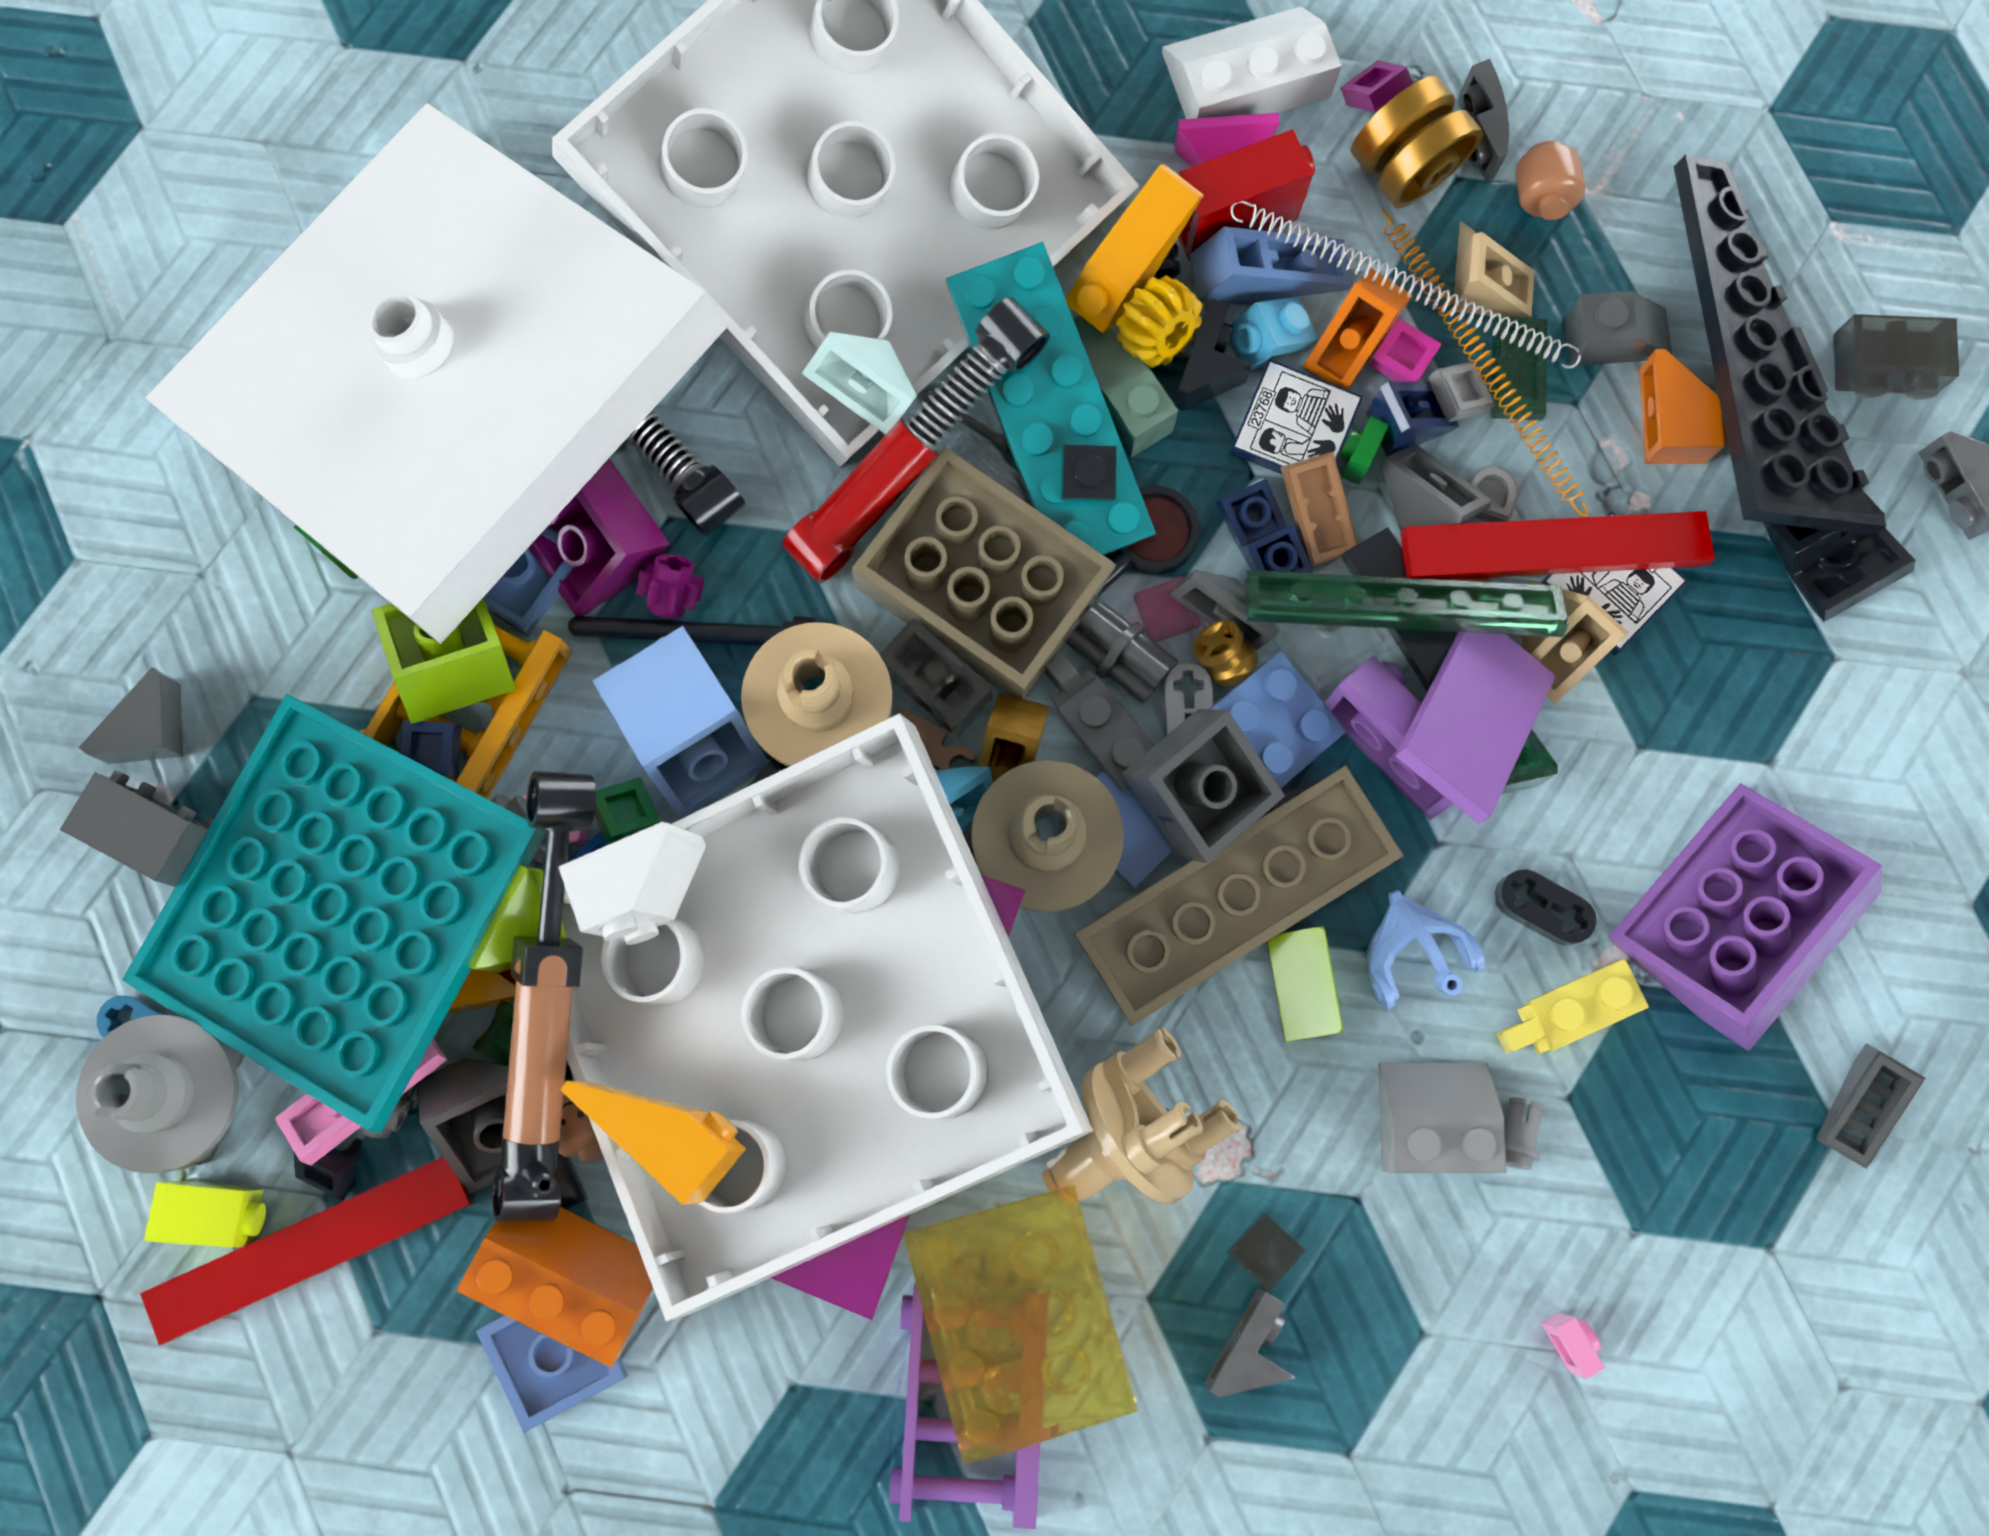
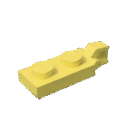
[1495,958,1649,1054]

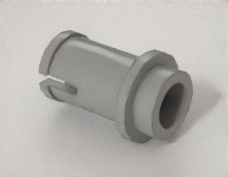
[1505,1097,1545,1170]

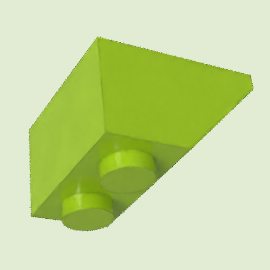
[371,598,516,724]

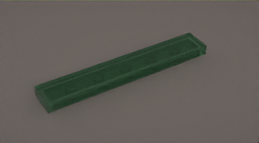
[1244,570,1569,637]

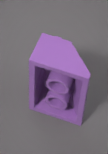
[1324,655,1453,820]

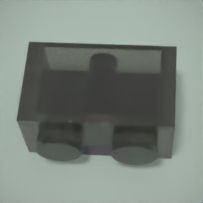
[1833,314,1959,400]

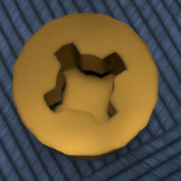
[1193,620,1258,686]

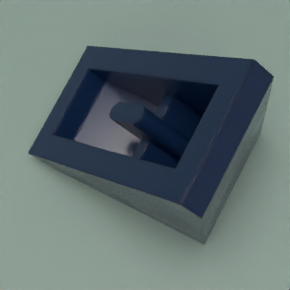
[1366,382,1459,457]

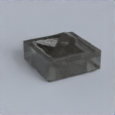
[1227,1212,1305,1292]

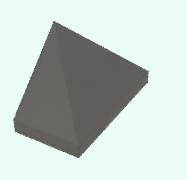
[1381,444,1493,531]
[1169,570,1280,651]

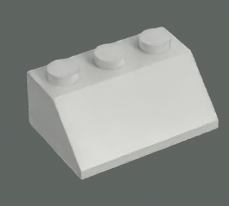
[1162,6,1342,119]

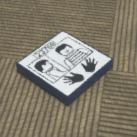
[1230,359,1363,474]
[1541,511,1688,656]

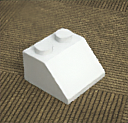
[559,822,706,945]

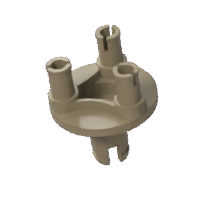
[972,760,1124,913]

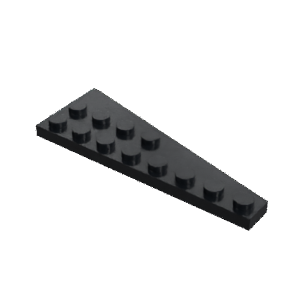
[1673,154,1886,535]

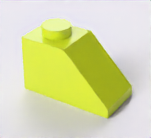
[144,1180,266,1247]

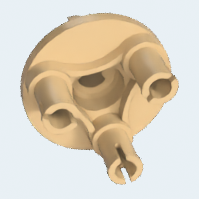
[741,622,893,767]
[1042,1028,1242,1208]

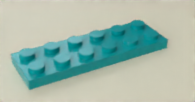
[945,242,1156,555]

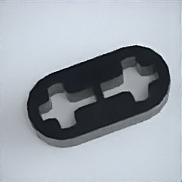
[1495,869,1597,946]

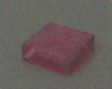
[1133,576,1201,643]

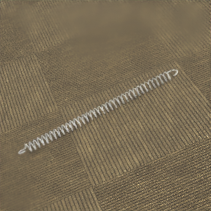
[1230,201,1581,369]

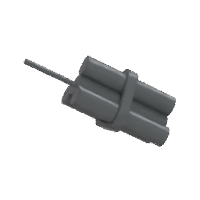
[1067,600,1178,704]

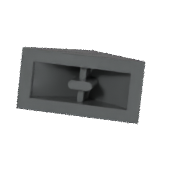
[78,667,183,764]

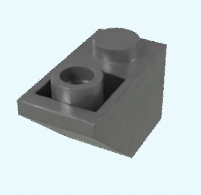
[1918,431,1989,540]

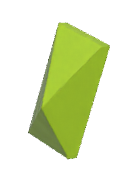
[468,864,566,973]

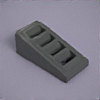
[1816,1043,1926,1169]

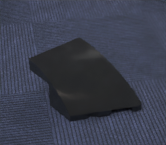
[1764,467,1916,622]

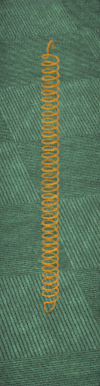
[1382,209,1588,517]

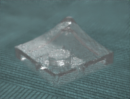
[1262,558,1397,693]

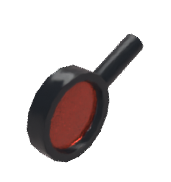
[1092,485,1200,603]

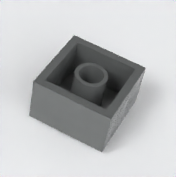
[1121,709,1285,863]

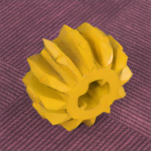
[1116,275,1203,368]

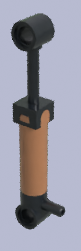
[492,771,596,1222]

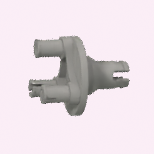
[76,1015,244,1173]

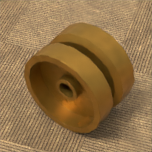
[1350,76,1483,209]

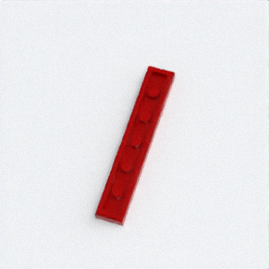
[1400,511,1715,582]
[140,1157,474,1345]

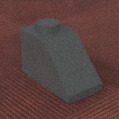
[1564,291,1672,366]

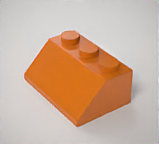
[456,1207,654,1368]

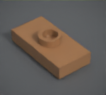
[1280,452,1358,566]

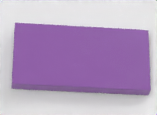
[1395,610,1556,824]

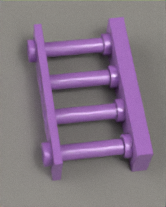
[889,1282,1048,1529]

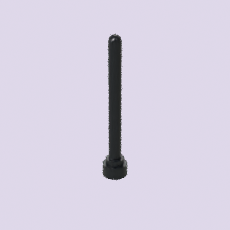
[568,616,817,646]

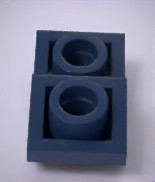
[1216,479,1314,593]

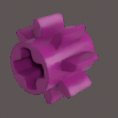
[636,554,705,619]

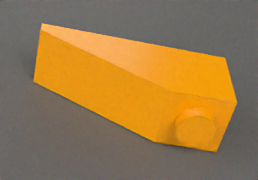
[1066,163,1204,333]
[560,1081,746,1205]

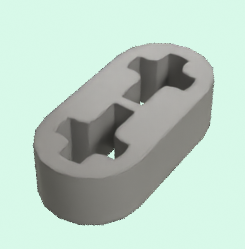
[1163,662,1213,737]

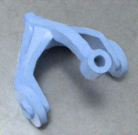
[1366,890,1485,1010]

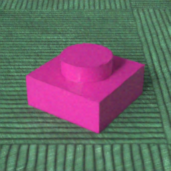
[1368,318,1441,382]

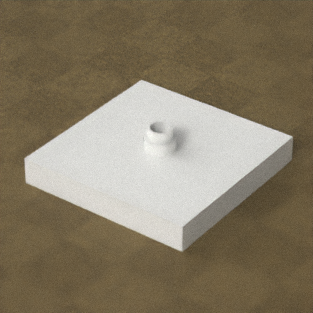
[552,0,1139,467]
[145,103,727,644]
[562,713,1093,1321]

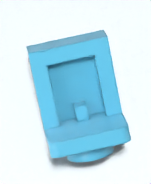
[1230,296,1319,371]

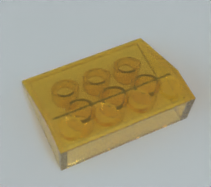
[903,1185,1139,1465]

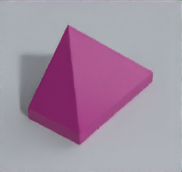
[1174,113,1280,167]

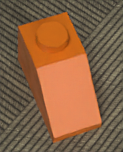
[1303,268,1413,390]
[1639,349,1727,464]

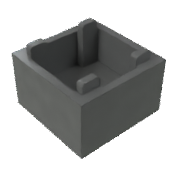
[60,770,215,887]

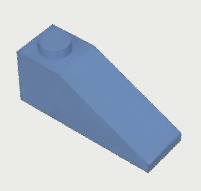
[1189,227,1353,305]

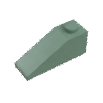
[1073,315,1178,458]

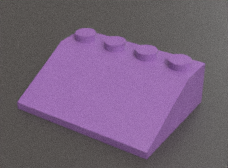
[1608,783,1882,1051]

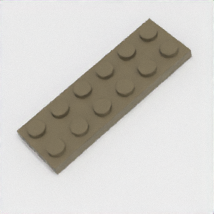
[1074,766,1404,1026]

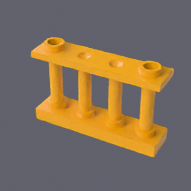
[359,625,573,799]

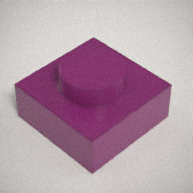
[1340,60,1413,113]

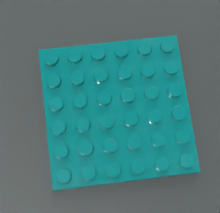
[122,694,547,1133]

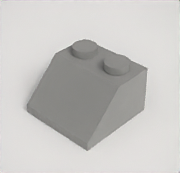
[1378,1063,1506,1173]

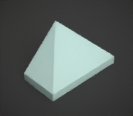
[801,332,917,435]

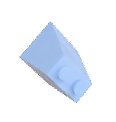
[592,626,769,819]

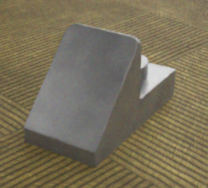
[1203,1288,1295,1397]

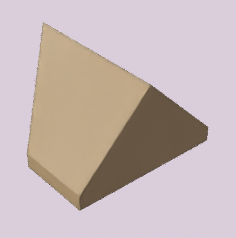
[1453,220,1535,320]
[1521,581,1629,704]

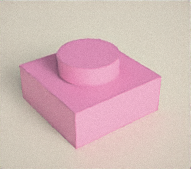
[1541,1312,1605,1379]

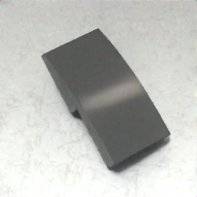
[1461,59,1509,181]

